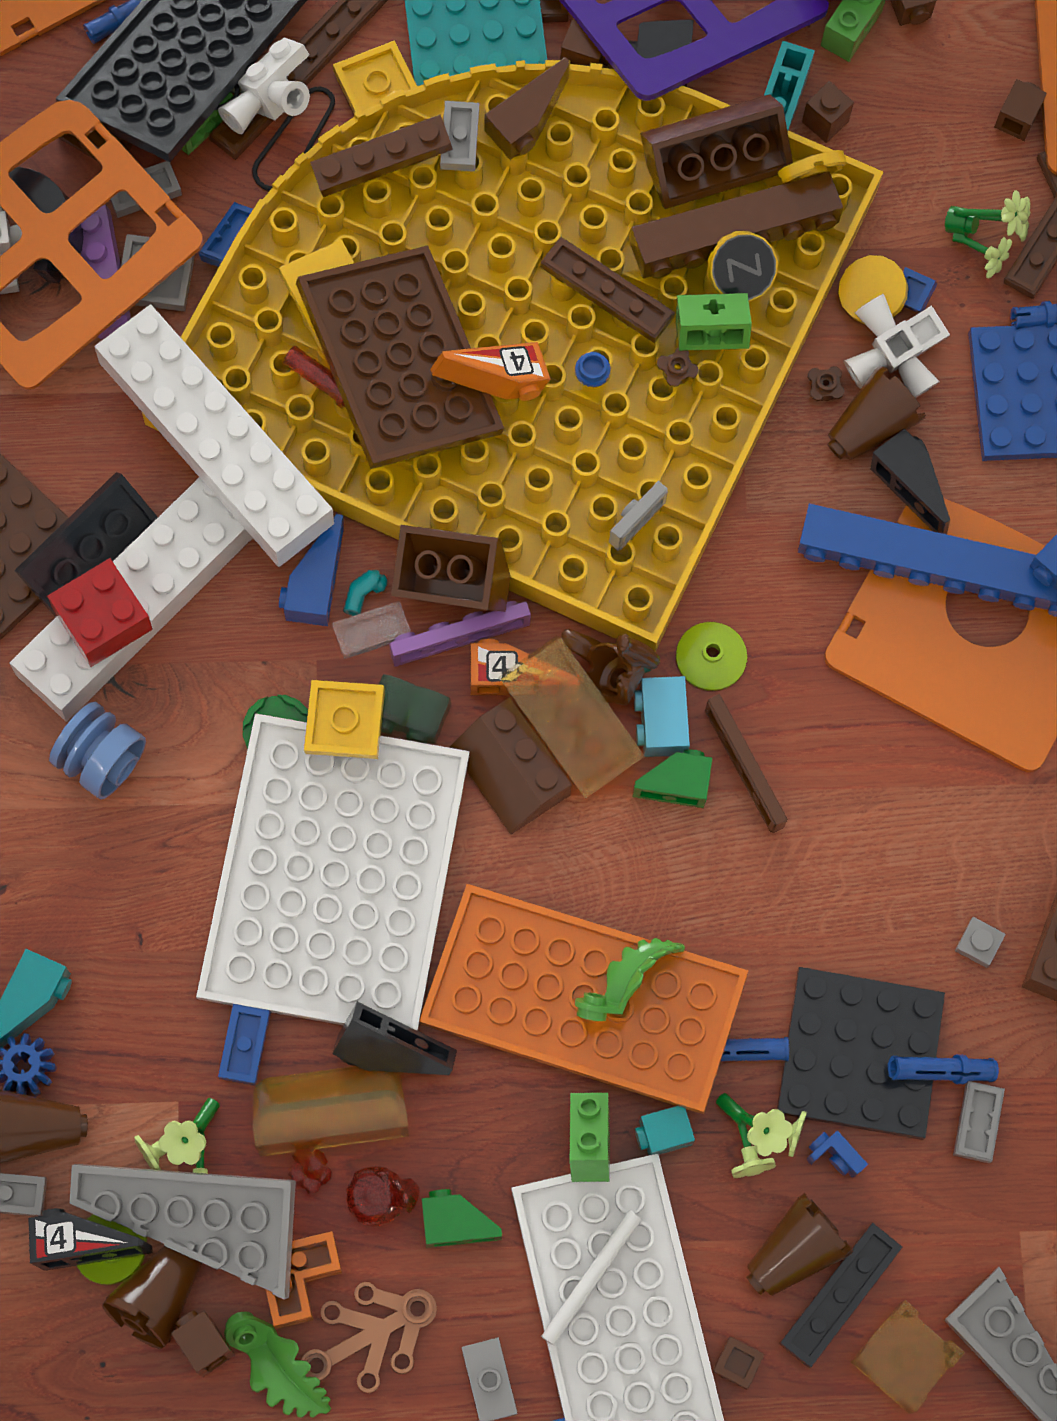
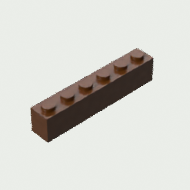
[630,171,843,279]

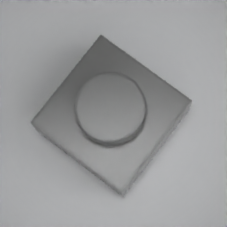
[955,917,1006,968]

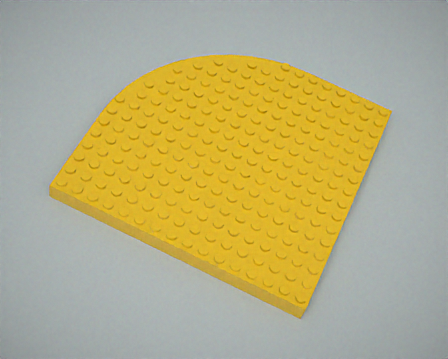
[142,60,883,652]

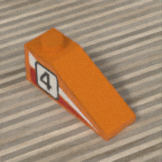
[430,342,550,401]
[471,639,579,695]

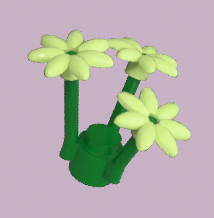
[945,190,1031,278]

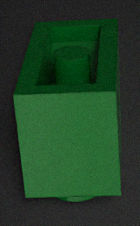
[632,749,713,809]
[422,1189,502,1248]

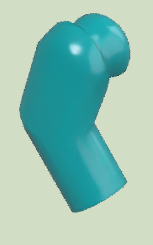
[343,570,388,616]

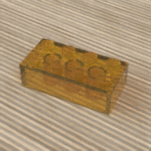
[498,635,645,799]

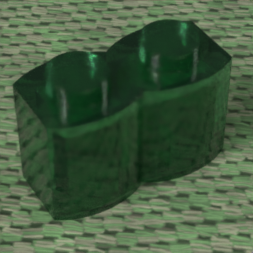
[379,674,451,744]

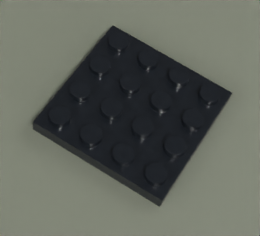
[777,967,945,1140]

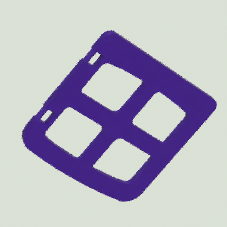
[560,0,829,101]

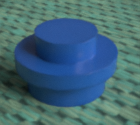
[575,352,611,387]

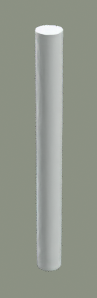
[541,1210,642,1346]

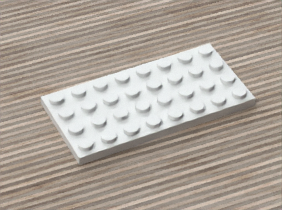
[511,1154,724,1421]

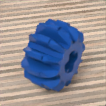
[0,1033,57,1096]

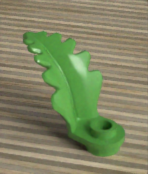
[575,938,685,1021]
[224,1312,331,1418]

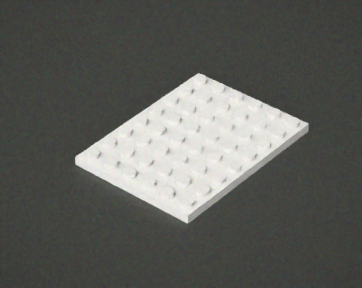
[196,713,470,1031]

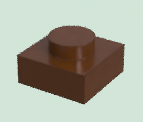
[713,1336,765,1390]

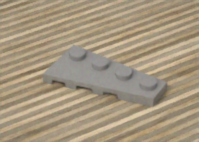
[944,1267,1057,1421]

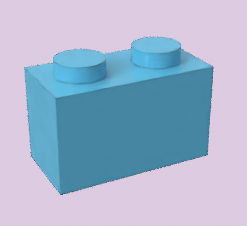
[634,676,690,757]

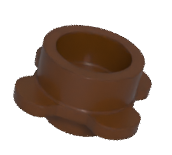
[657,348,698,387]
[808,366,844,401]

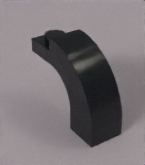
[9,167,84,284]

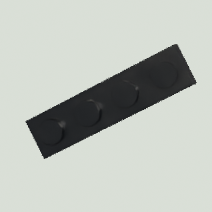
[779,1223,902,1368]

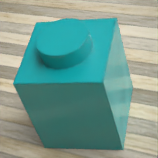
[635,1106,695,1155]

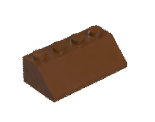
[640,94,793,209]

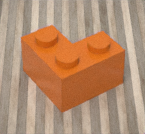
[266,1231,342,1329]

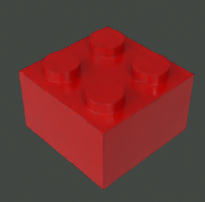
[47,558,153,667]

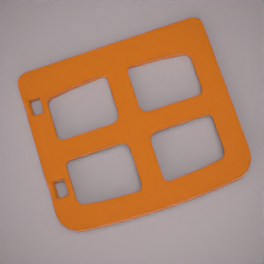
[0,100,203,390]

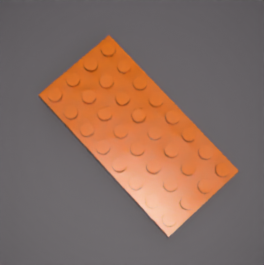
[419,884,749,1114]

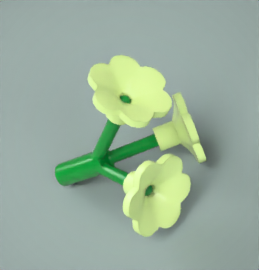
[716,1093,807,1178]
[134,1098,220,1174]

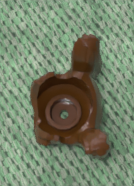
[561,629,660,705]

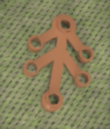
[301,1282,437,1393]

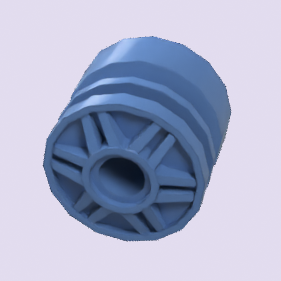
[49,702,146,799]

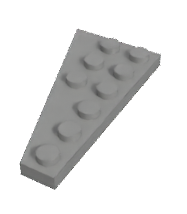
[70,1164,296,1299]

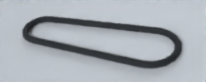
[252,86,335,191]

